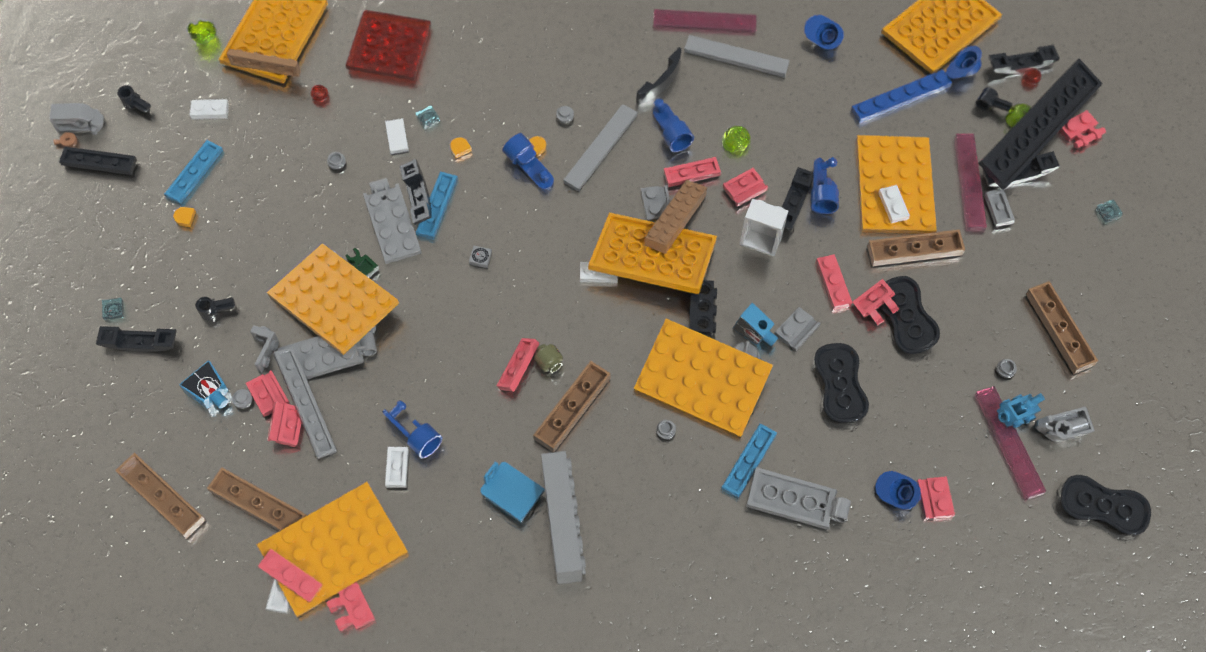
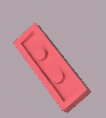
[663,157,721,187]
[816,254,852,310]
[496,338,540,392]
[258,549,323,603]

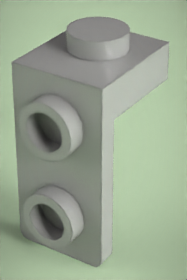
[250,325,279,373]

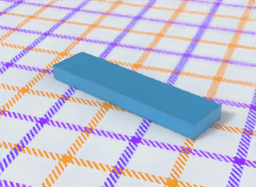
[164,140,223,205]
[416,171,458,240]
[721,423,777,499]

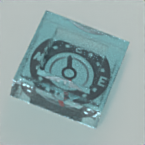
[416,106,440,129]
[1096,199,1123,223]
[102,298,124,320]

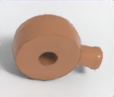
[54,132,78,148]

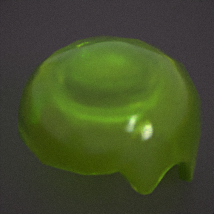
[187,20,217,44]
[1006,103,1031,127]
[722,126,751,153]

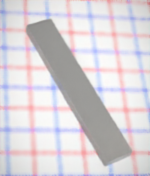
[684,35,790,77]
[563,104,637,192]
[273,346,337,460]

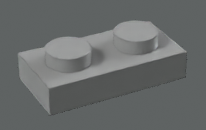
[984,189,1015,227]

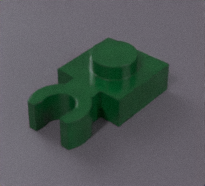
[345,248,379,278]

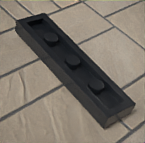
[59,146,137,175]

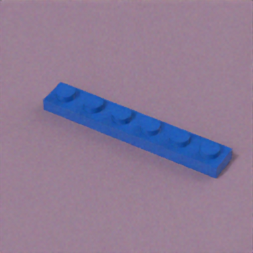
[851,70,952,123]

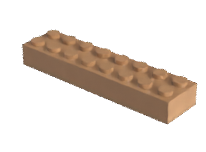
[645,180,707,254]
[867,229,965,266]
[1026,281,1098,374]
[533,361,611,452]
[115,453,206,539]
[207,467,307,531]

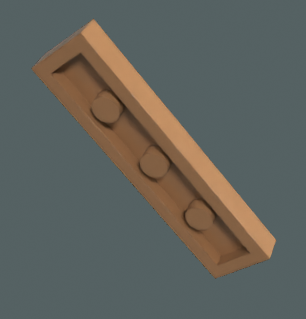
[227,49,301,77]

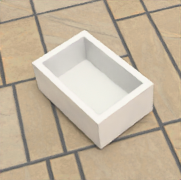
[739,199,788,257]

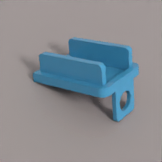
[480,462,545,522]

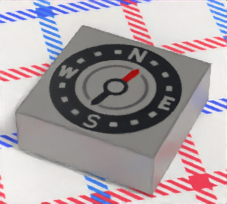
[469,246,492,268]

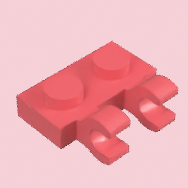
[853,279,899,325]
[326,582,375,631]

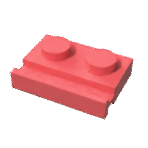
[723,168,768,207]
[245,370,290,417]
[267,401,301,447]
[917,476,955,520]

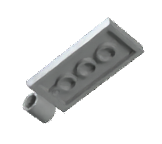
[363,178,421,264]
[278,332,377,383]
[746,467,851,530]

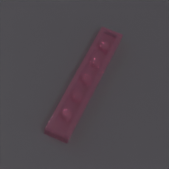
[653,9,756,32]
[955,134,987,230]
[975,386,1047,500]

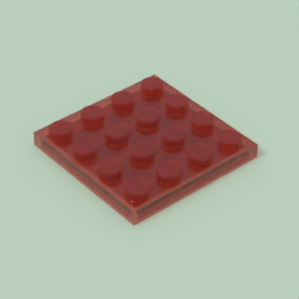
[346,10,431,81]

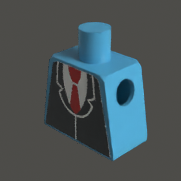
[733,303,778,347]
[179,360,229,409]

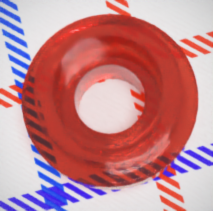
[1023,68,1041,85]
[310,85,329,102]

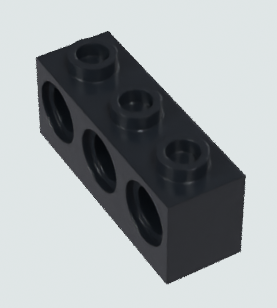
[688,280,717,338]

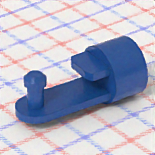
[653,98,694,152]
[502,133,554,190]
[811,157,839,214]
[382,400,442,458]

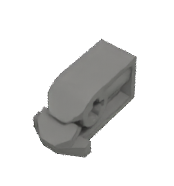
[49,103,104,135]
[1035,407,1095,442]

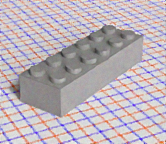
[541,451,586,584]

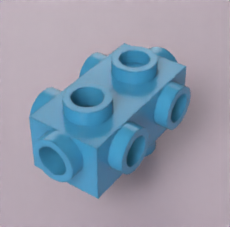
[996,393,1045,429]

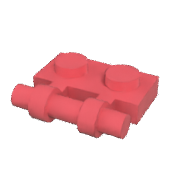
[1059,110,1106,149]

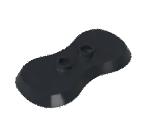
[880,276,940,354]
[814,343,869,422]
[1061,475,1151,535]

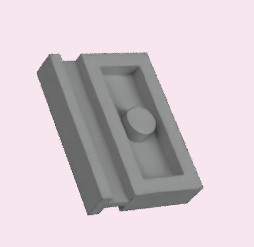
[641,185,670,222]
[774,307,821,352]

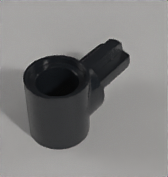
[117,85,151,113]
[975,87,1013,112]
[195,297,235,320]

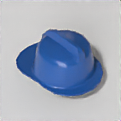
[804,15,844,50]
[946,46,982,79]
[875,471,921,510]

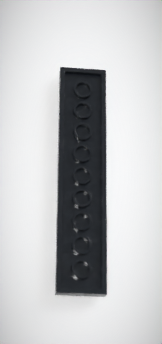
[978,58,1103,190]

